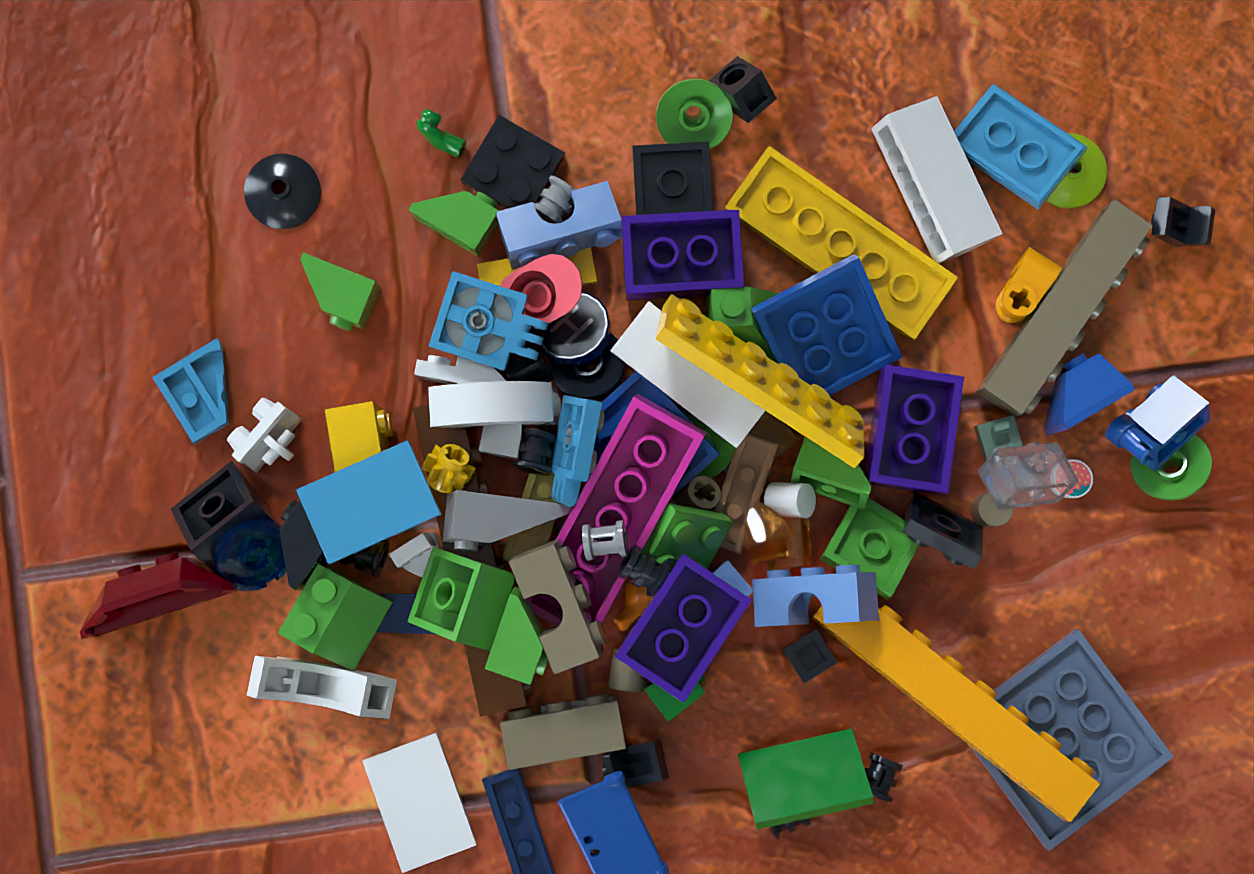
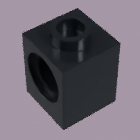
[709,56,777,123]

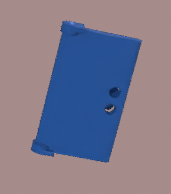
[557,771,669,874]

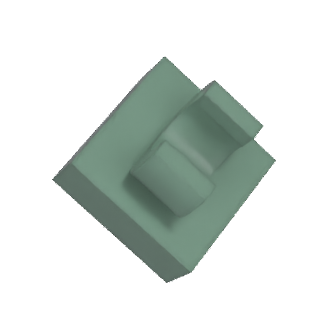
[974,415,1025,463]

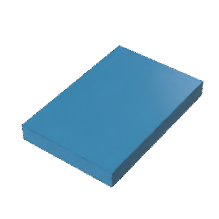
[954,84,1087,210]
[296,440,442,564]

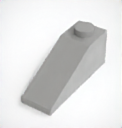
[442,490,572,552]

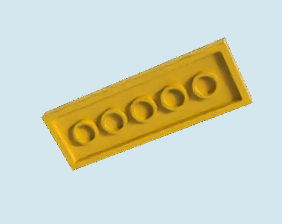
[724,146,958,341]
[655,294,864,468]

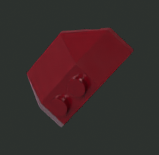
[79,552,242,639]

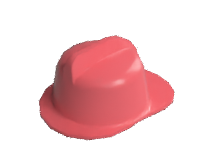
[500,254,583,330]

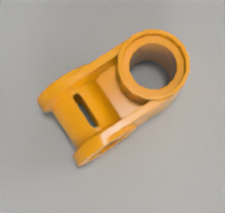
[995,247,1062,324]

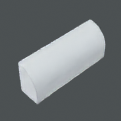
[871,96,1003,264]
[610,301,765,448]

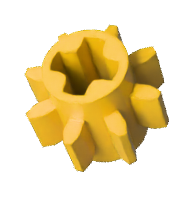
[422,444,475,493]

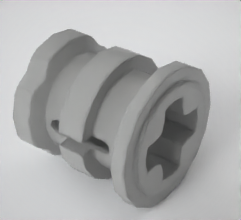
[534,175,576,224]

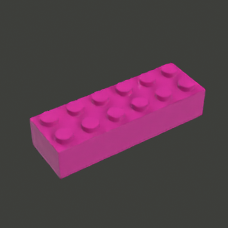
[528,394,707,625]

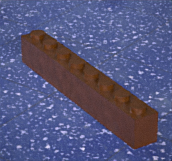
[413,404,534,716]

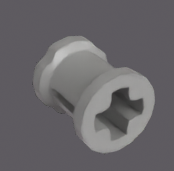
[582,520,628,561]

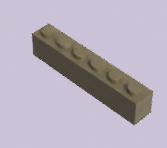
[976,199,1153,417]

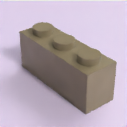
[500,693,626,770]

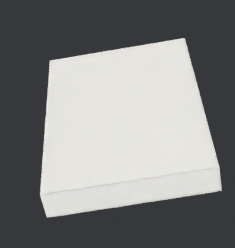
[362,732,477,873]

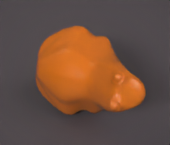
[613,579,653,631]

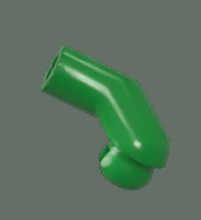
[416,108,467,158]

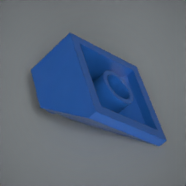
[1044,353,1135,436]

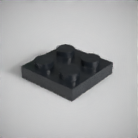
[460,115,565,209]
[632,141,713,215]
[903,492,983,569]

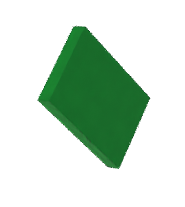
[738,729,873,830]

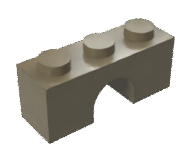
[509,538,606,674]

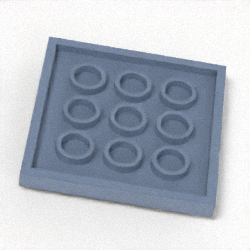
[970,629,1174,851]

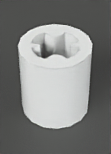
[764,482,816,518]

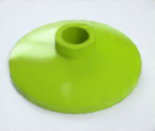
[1046,133,1107,209]

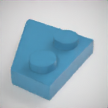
[152,338,229,444]

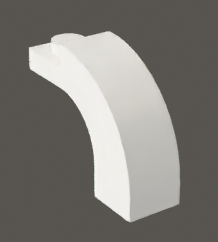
[414,355,524,460]
[428,381,561,429]
[247,656,397,719]

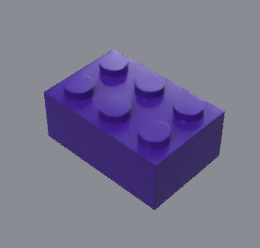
[622,210,744,301]
[864,365,964,495]
[615,554,752,703]

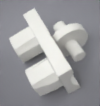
[227,398,302,473]

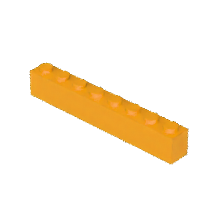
[812,605,1100,822]

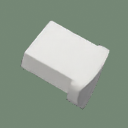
[389,532,440,577]

